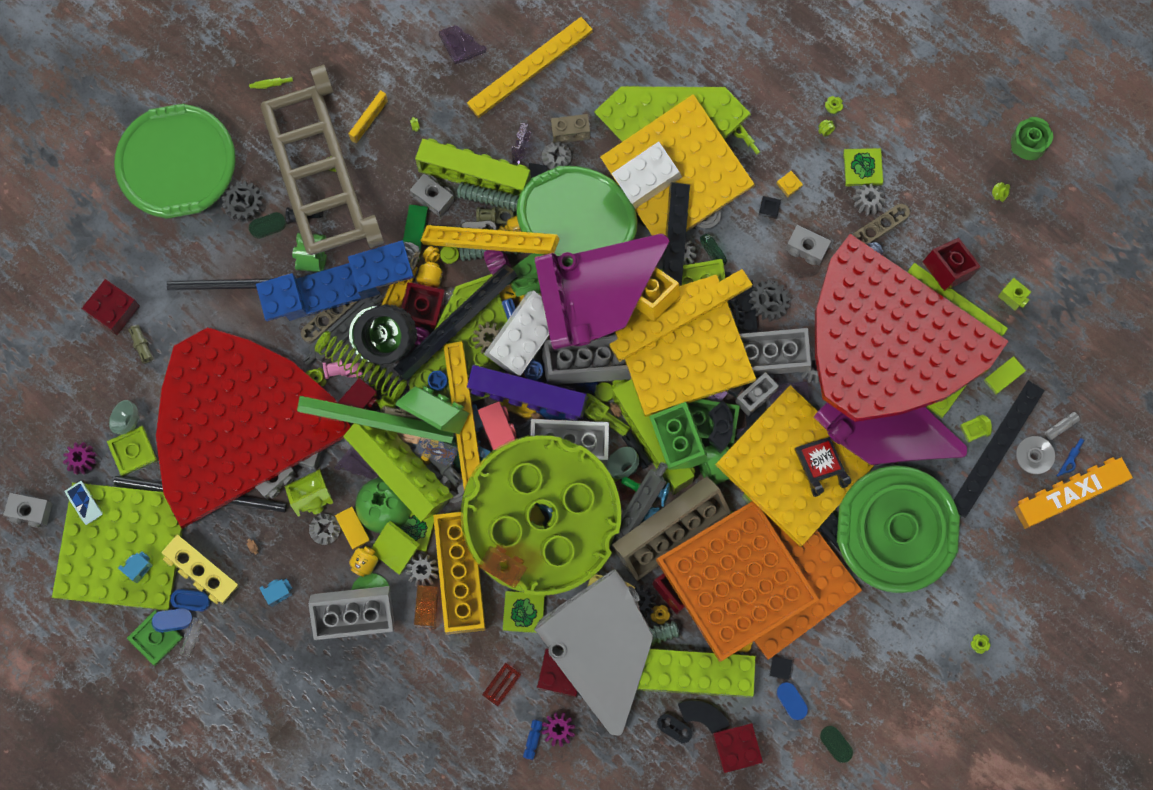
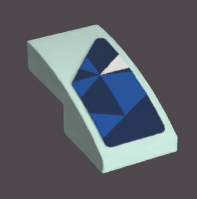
[64,480,103,525]

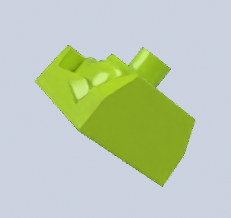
[285,469,333,516]

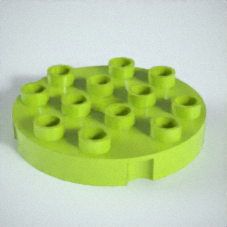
[461,435,621,595]

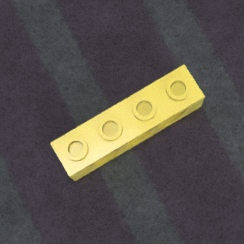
[161,535,238,605]

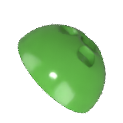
[349,306,401,362]
[355,477,411,533]

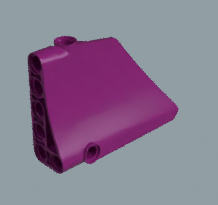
[535,234,670,350]
[814,403,967,465]

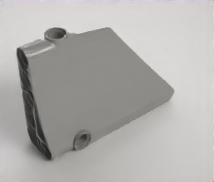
[534,569,653,736]

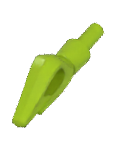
[249,77,293,89]
[734,125,760,155]

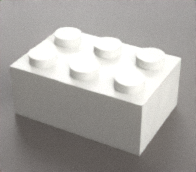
[612,142,682,209]

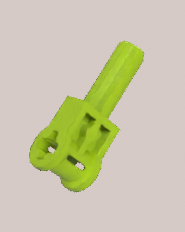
[584,393,630,436]

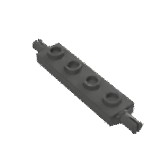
[302,294,384,366]
[611,462,668,549]

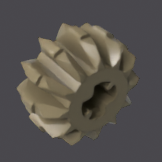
[472,322,502,354]

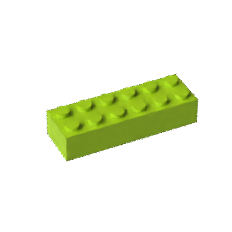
[415,138,531,196]
[612,379,695,495]
[343,423,454,522]
[637,649,755,698]

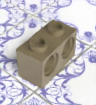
[551,114,590,143]

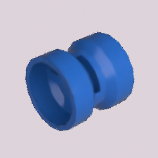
[524,360,544,380]
[428,371,447,391]

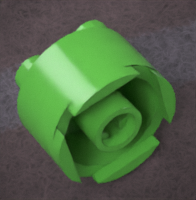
[1011,117,1053,160]
[292,233,327,272]
[698,445,729,485]

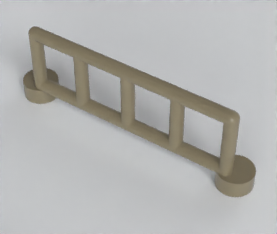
[261,64,384,255]

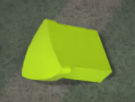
[960,415,992,443]

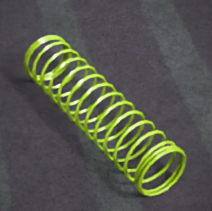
[314,331,407,401]

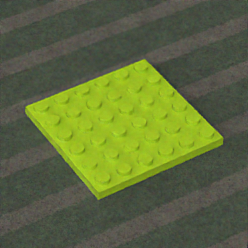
[52,482,183,611]

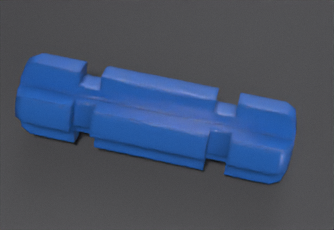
[523,720,543,760]

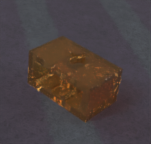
[478,545,527,588]
[414,585,439,629]

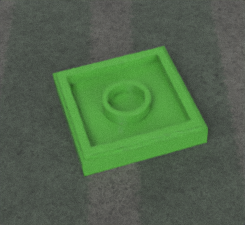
[127,610,184,666]

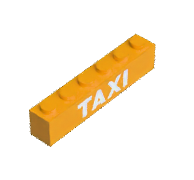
[1014,457,1133,529]

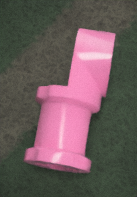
[323,359,363,379]

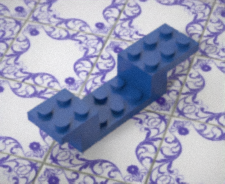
[256,240,414,321]

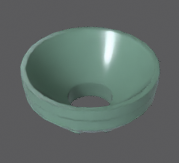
[109,400,140,435]
[606,447,639,479]

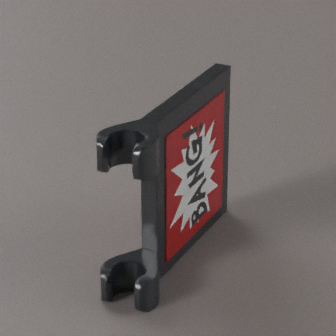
[795,437,851,497]

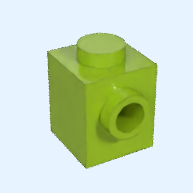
[998,278,1031,311]

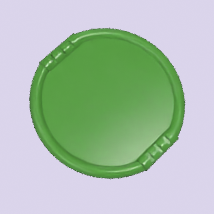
[114,103,236,219]
[517,165,637,267]
[837,466,960,593]

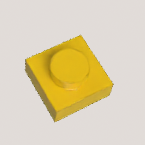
[776,171,803,197]

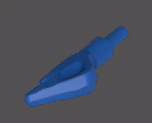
[1056,438,1085,477]

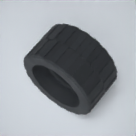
[353,305,417,365]

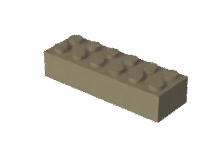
[612,476,731,581]

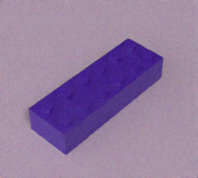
[467,365,588,421]

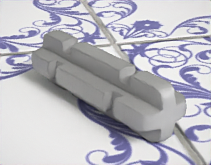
[1045,412,1080,440]

